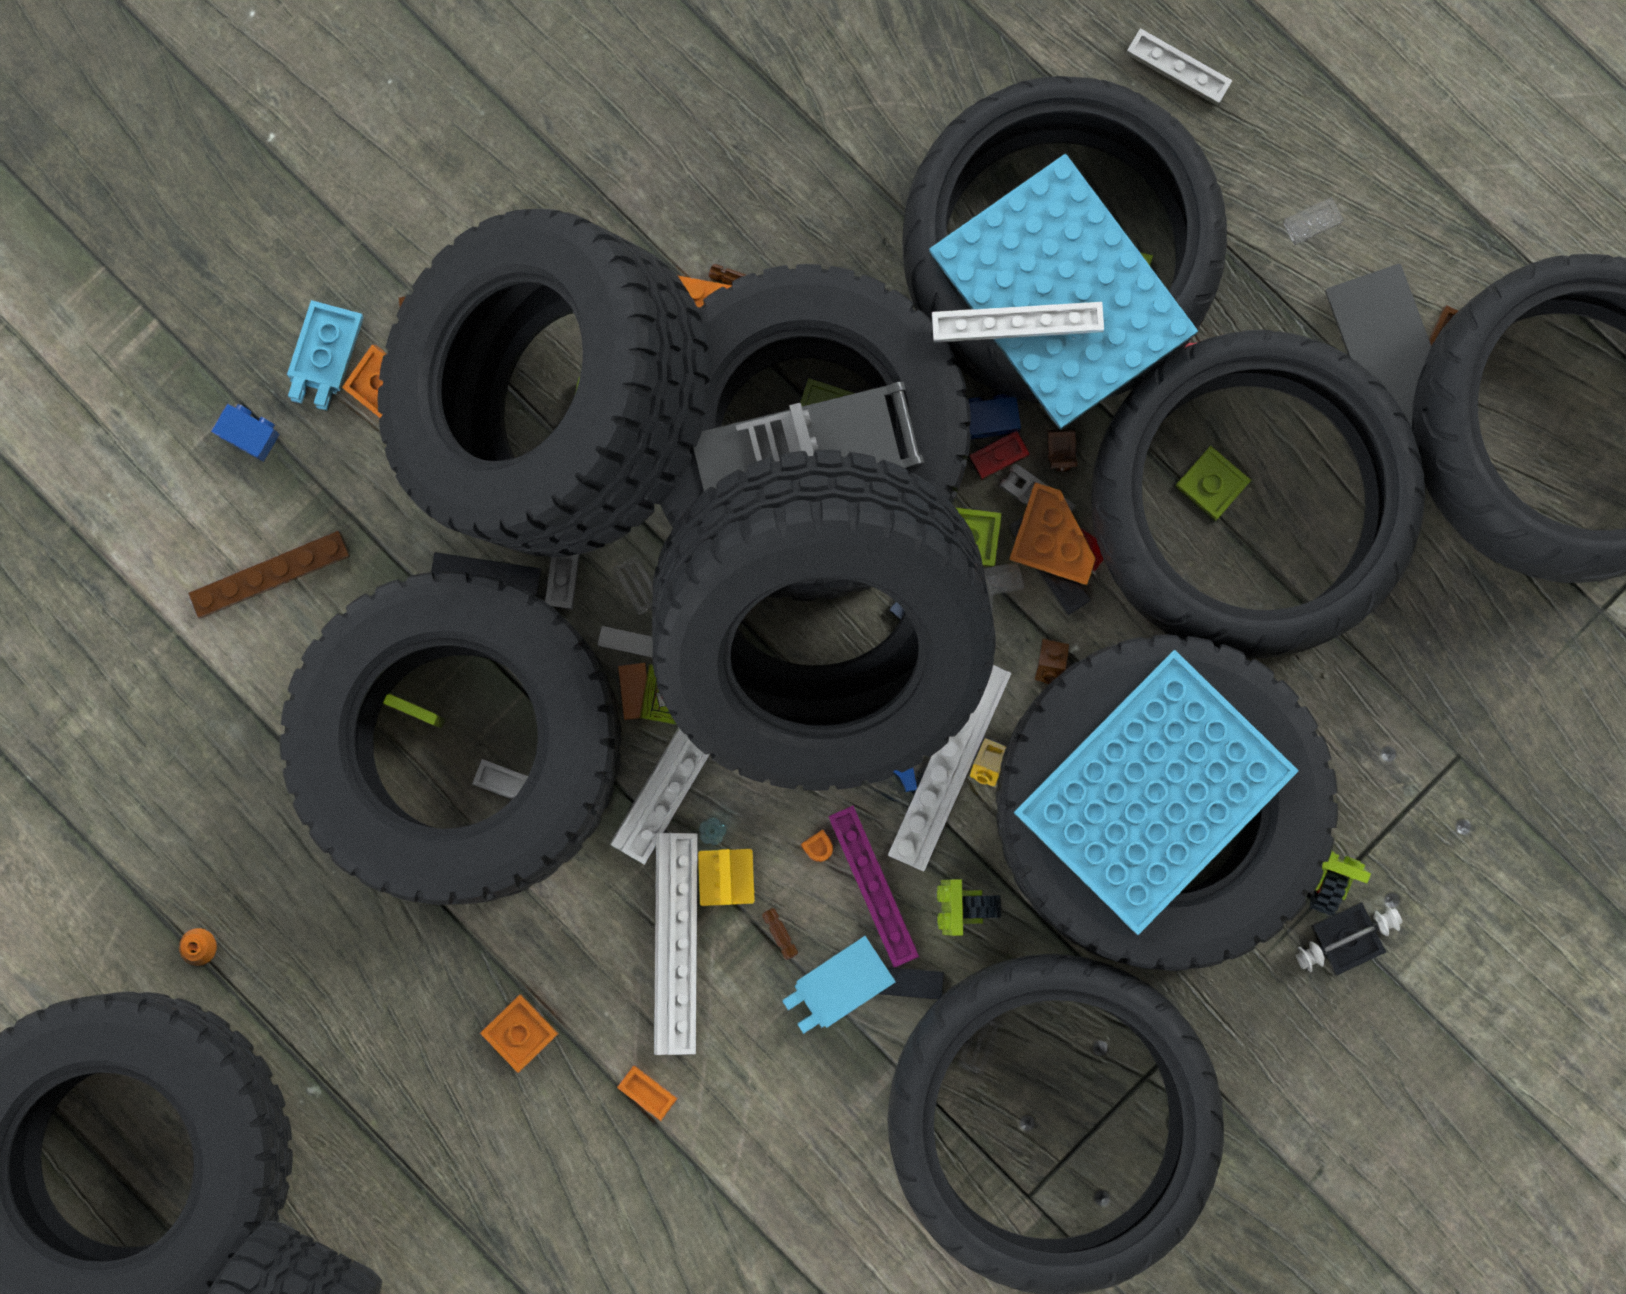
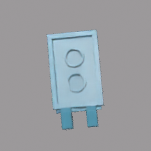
[287,300,364,411]
[783,936,895,1034]

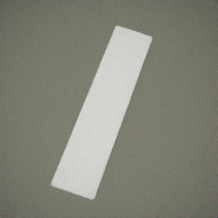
[598,626,653,657]

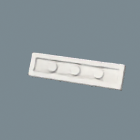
[1126,28,1232,106]

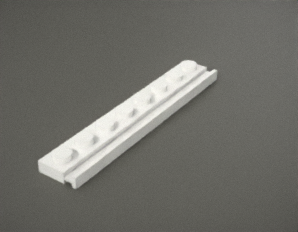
[888,665,1011,872]
[609,727,710,865]
[654,833,697,1055]

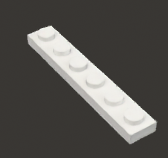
[932,302,1104,342]

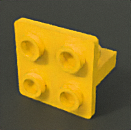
[698,849,755,906]

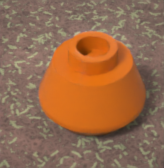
[179,928,217,966]

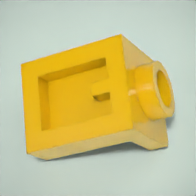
[970,738,1006,787]

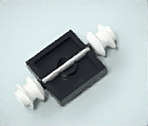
[1296,902,1402,976]

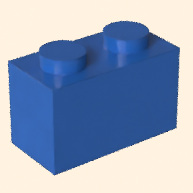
[968,394,1021,440]
[211,404,280,462]

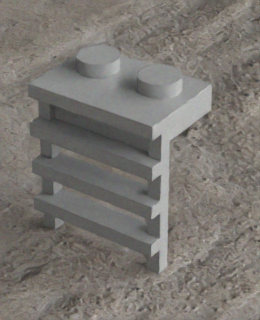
[736,403,819,461]

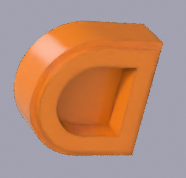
[800,829,833,862]

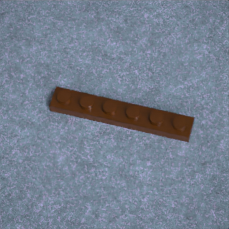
[188,531,350,619]

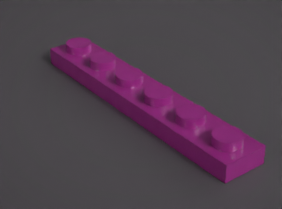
[828,806,919,968]

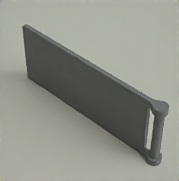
[1325,264,1431,429]
[693,382,924,492]

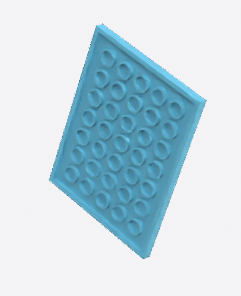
[929,154,1198,430]
[1013,650,1298,935]

